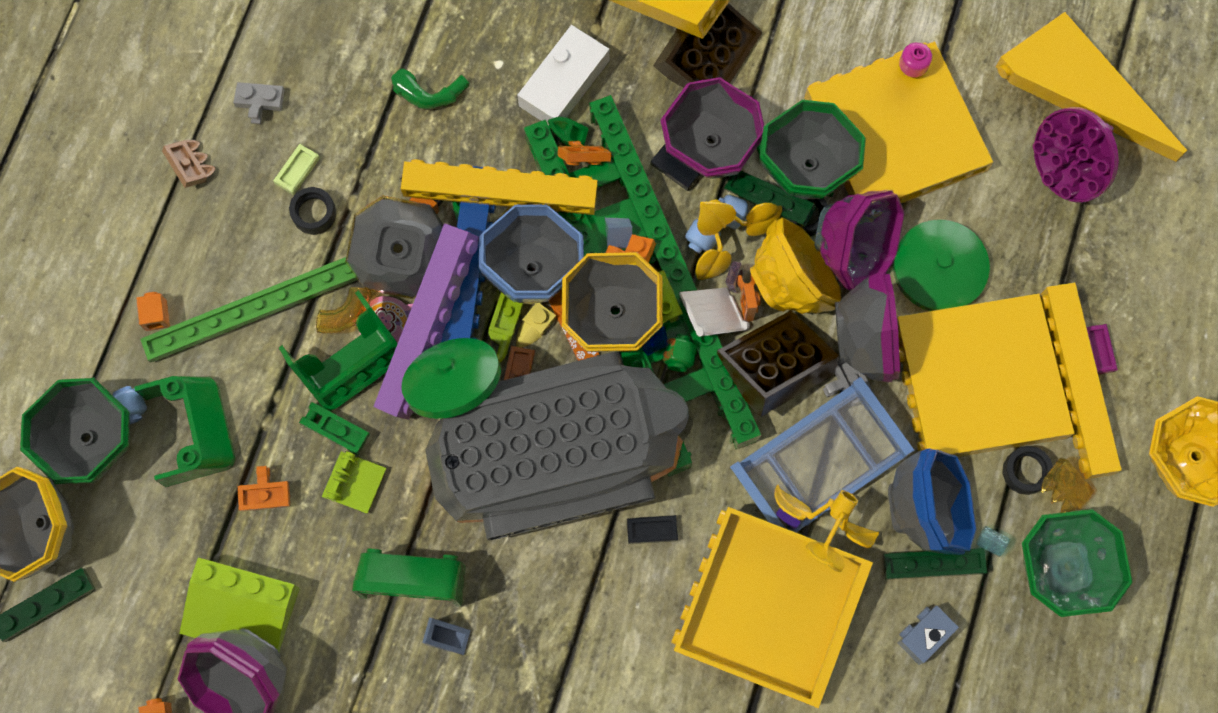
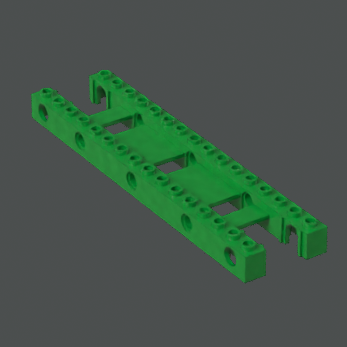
[524,95,761,477]

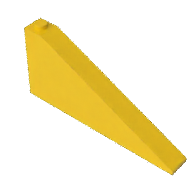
[996,12,1188,162]

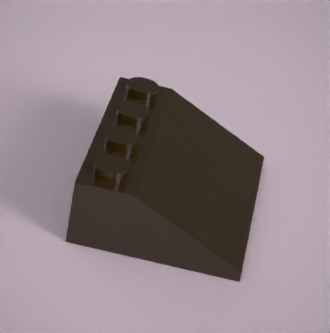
[653,3,762,88]
[717,310,839,417]

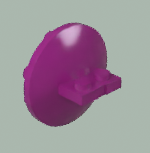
[1033,107,1119,202]

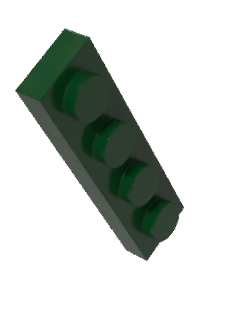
[724,170,817,227]
[883,548,987,580]
[0,567,96,642]

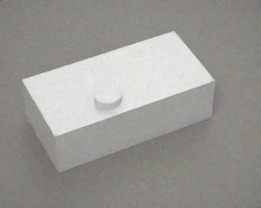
[517,25,609,125]

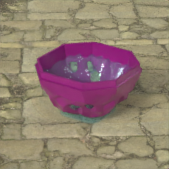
[815,190,905,290]

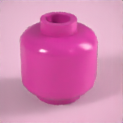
[899,42,932,77]

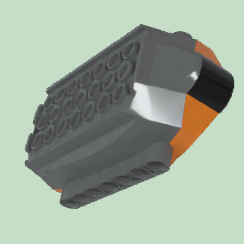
[425,352,693,540]

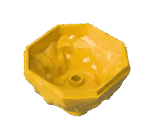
[750,218,841,314]
[1149,396,1218,507]

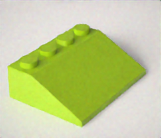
[179,557,300,652]

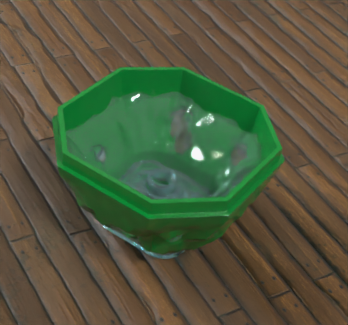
[1022,509,1133,617]

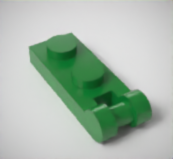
[299,402,370,455]

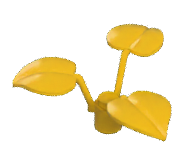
[695,199,782,280]
[774,484,879,572]

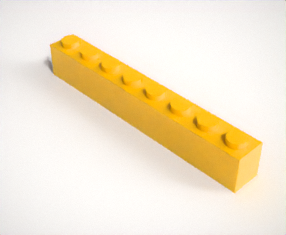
[401,159,597,215]
[1040,283,1122,480]

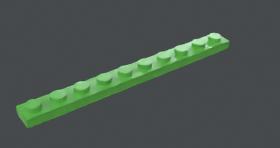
[140,256,359,363]

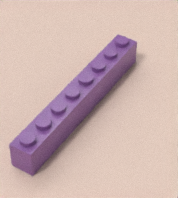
[373,223,479,420]

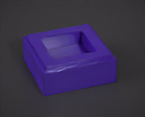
[776,508,801,529]

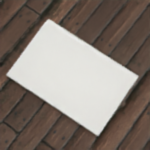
[679,287,750,336]

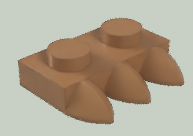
[162,140,215,188]

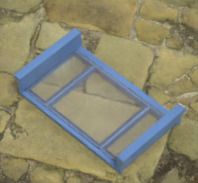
[730,377,914,532]

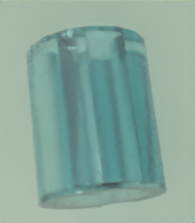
[976,526,1010,557]

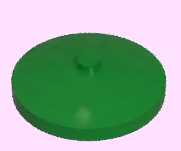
[893,220,990,311]
[401,338,501,419]

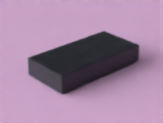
[650,144,701,191]
[627,515,678,544]

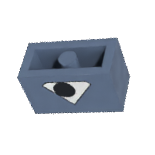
[897,605,959,665]

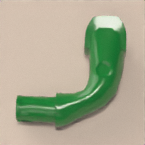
[391,69,470,110]

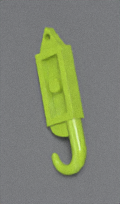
[489,292,524,362]

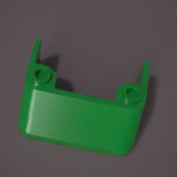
[279,290,398,410]
[134,376,235,487]
[352,548,466,607]

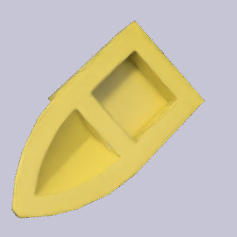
[516,303,556,348]

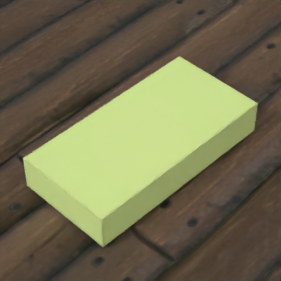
[273,144,320,195]

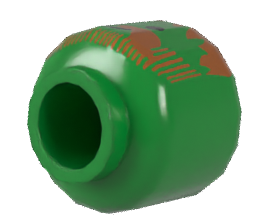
[663,334,697,372]

